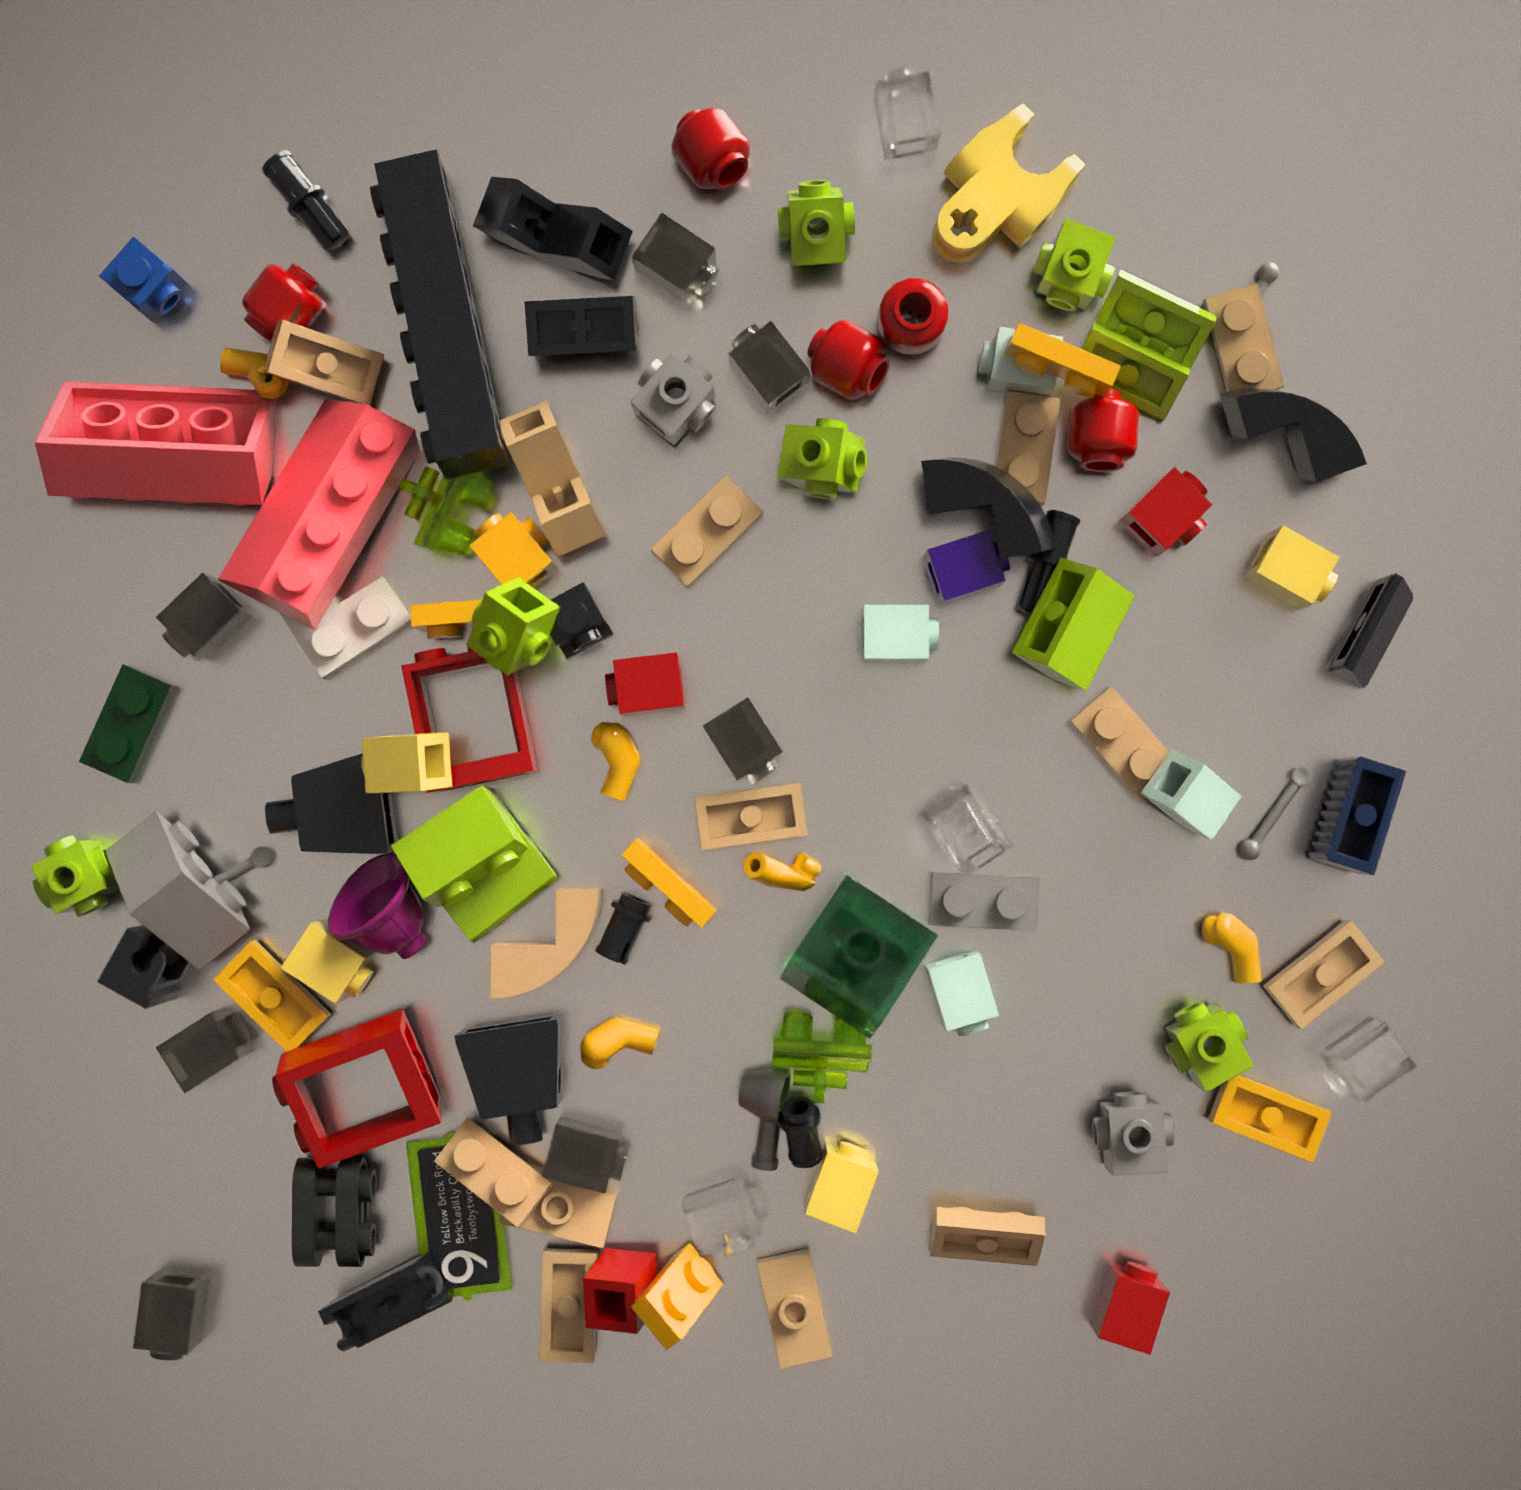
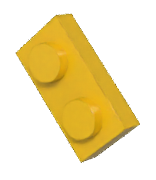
[1004,323,1121,398]
[410,599,482,639]
[621,838,717,928]
[213,940,331,1052]
[1208,1075,1332,1163]
[631,1243,723,1350]

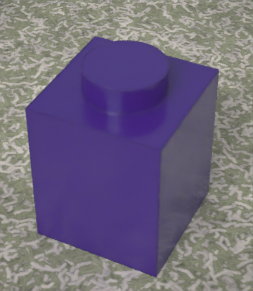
[923,530,1010,606]

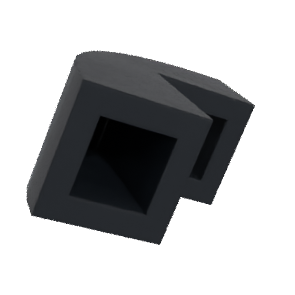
[473,176,633,280]
[1220,388,1367,482]
[921,457,1056,558]

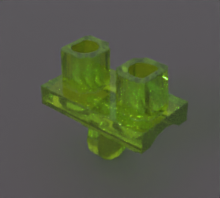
[398,466,496,555]
[772,1012,872,1103]

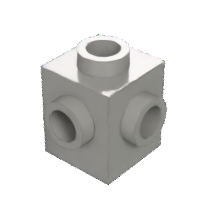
[630,353,716,445]
[1092,1091,1174,1176]

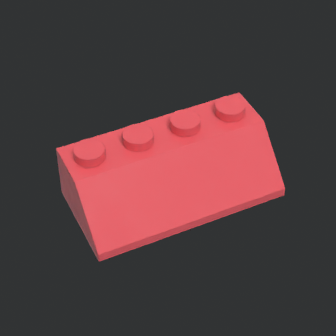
[35,381,276,506]
[218,399,420,630]

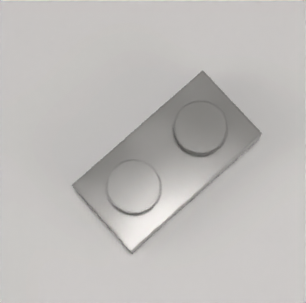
[929,872,1040,931]

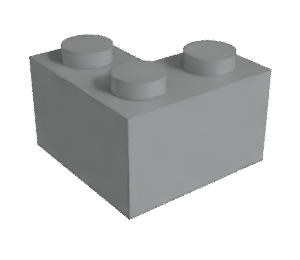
[105,811,250,970]

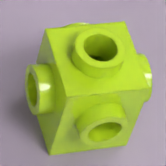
[778,180,855,266]
[1033,218,1116,311]
[777,418,867,499]
[467,577,560,675]
[31,836,120,917]
[1165,1001,1254,1092]

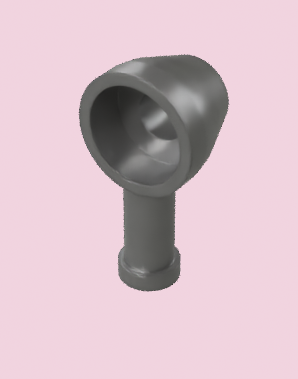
[738,1068,791,1171]

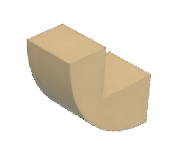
[500,400,606,557]
[490,888,603,999]

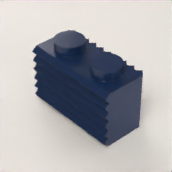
[1308,756,1406,875]

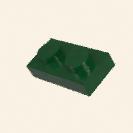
[79,664,177,783]

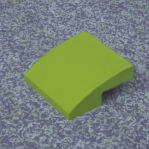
[1081,270,1217,421]
[442,787,559,943]

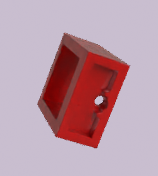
[401,643,539,793]
[272,1008,443,1169]

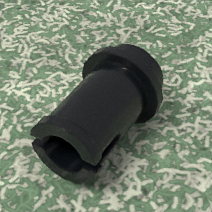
[595,892,652,965]
[778,1097,823,1169]

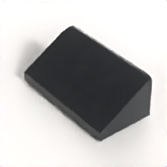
[1330,573,1413,688]

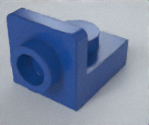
[99,236,187,322]

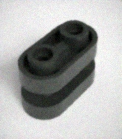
[292,1157,377,1267]

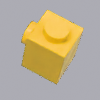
[469,512,557,587]

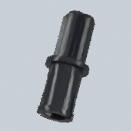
[262,150,349,251]
[1018,510,1080,616]

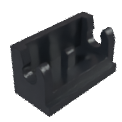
[524,296,637,356]
[97,925,190,1009]
[318,1251,453,1351]

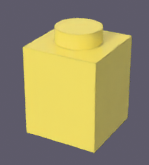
[1245,525,1340,609]
[361,732,452,793]
[281,920,375,1004]
[804,1141,879,1233]

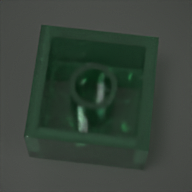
[780,875,938,1039]

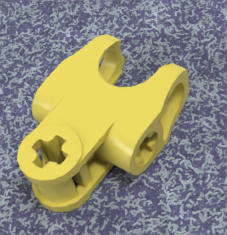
[932,104,1085,264]

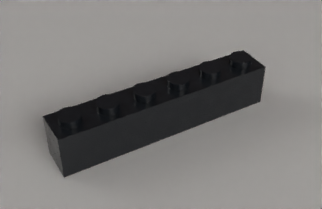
[370,149,509,480]

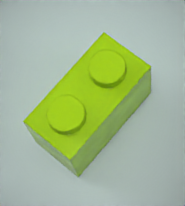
[1012,558,1135,691]
[391,785,529,907]

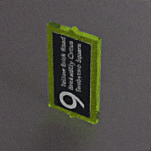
[406,1131,513,1301]

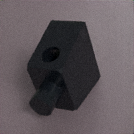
[265,753,396,854]
[455,1014,563,1146]

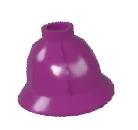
[328,853,427,959]

